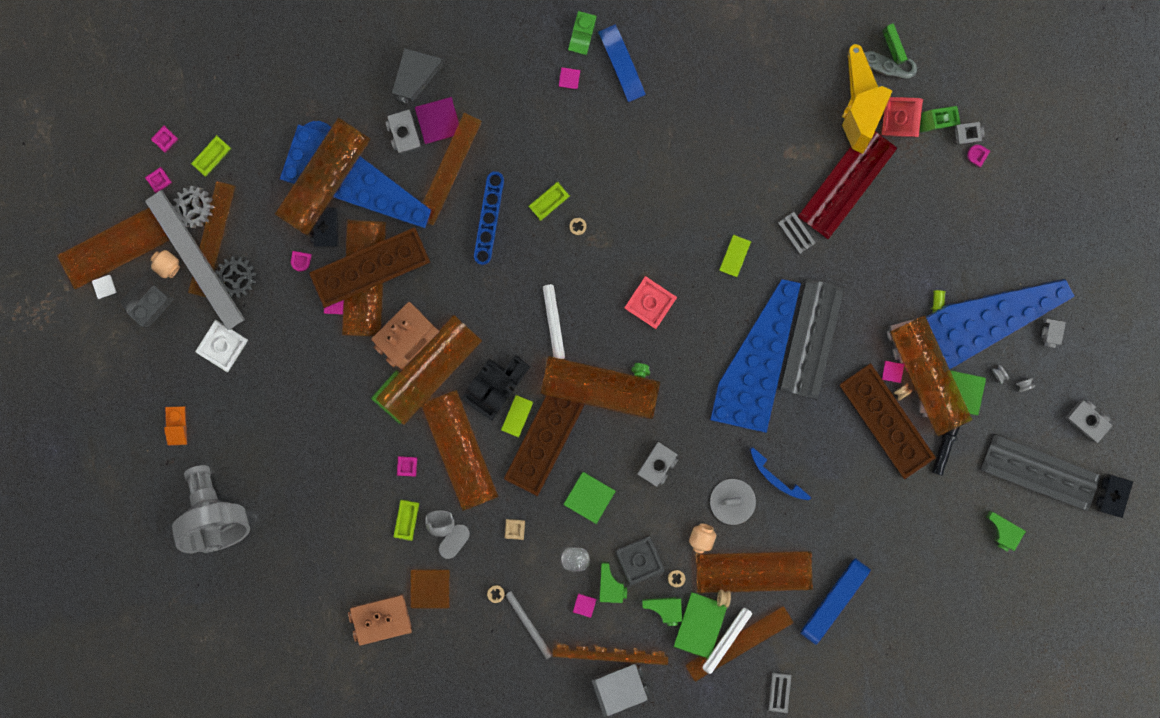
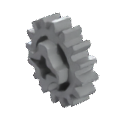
[173,186,214,228]

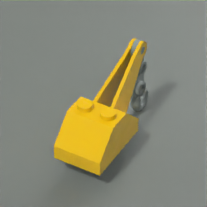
[842,44,917,154]

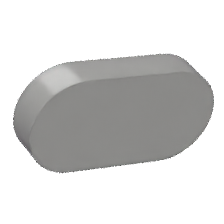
[439,524,470,559]

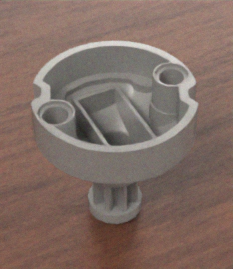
[172,465,250,554]

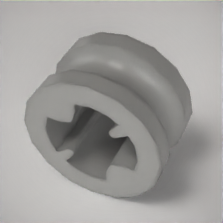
[992,365,1009,384]
[1016,378,1036,392]

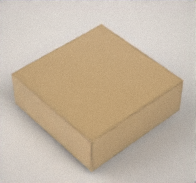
[505,519,525,540]

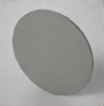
[710,479,756,525]

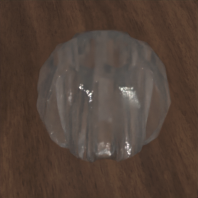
[561,547,589,572]

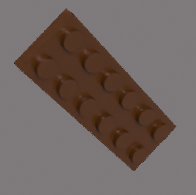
[309,227,431,308]
[839,363,936,480]
[504,377,590,496]

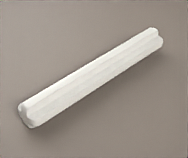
[543,284,565,360]
[702,608,752,674]

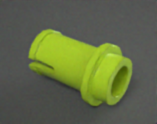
[931,290,946,312]

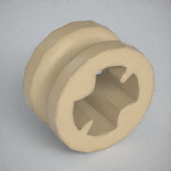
[569,218,586,235]
[893,383,912,401]
[667,570,685,588]
[487,585,505,603]
[717,589,731,608]

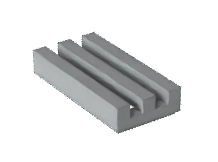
[778,212,816,254]
[768,672,791,713]

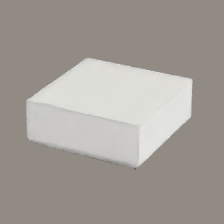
[92,275,117,299]

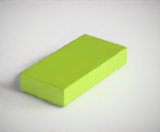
[191,135,232,177]
[528,182,570,221]
[719,235,751,277]
[501,395,533,438]
[393,499,420,541]

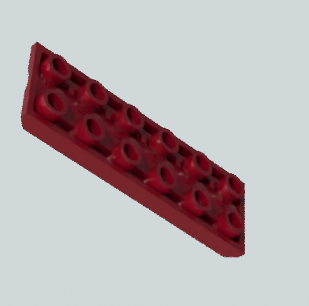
[798,131,897,239]

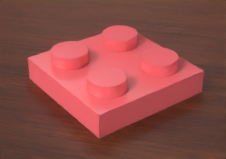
[881,97,923,137]
[624,276,677,329]

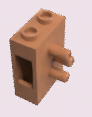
[371,302,440,370]
[348,594,413,646]

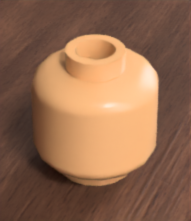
[151,250,180,278]
[689,523,717,553]

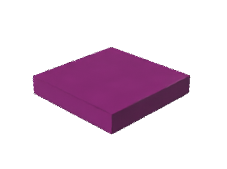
[415,97,462,144]

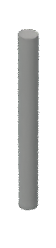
[505,591,552,659]

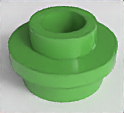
[631,363,650,378]

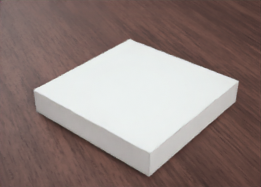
[195,319,248,372]

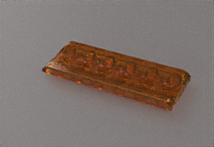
[275,117,371,235]
[57,208,170,290]
[342,220,386,336]
[376,315,482,425]
[890,315,972,436]
[541,356,660,419]
[421,390,499,511]
[697,551,813,593]

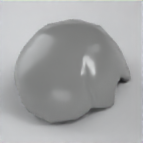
[425,510,454,537]

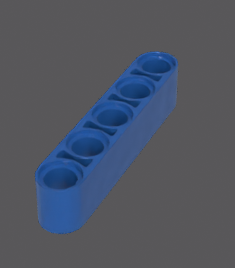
[474,171,504,265]
[800,558,871,645]

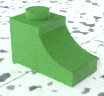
[568,11,597,56]
[919,106,961,133]
[986,511,1026,552]
[599,562,627,603]
[642,597,682,626]

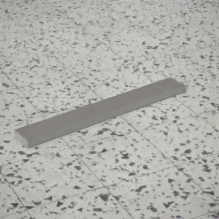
[145,190,245,330]

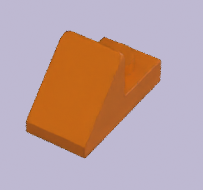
[164,406,187,445]

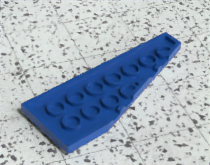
[280,125,432,228]
[710,279,801,433]
[914,279,1074,374]

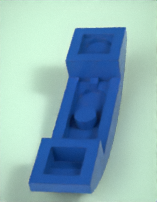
[598,24,646,102]
[749,447,811,500]

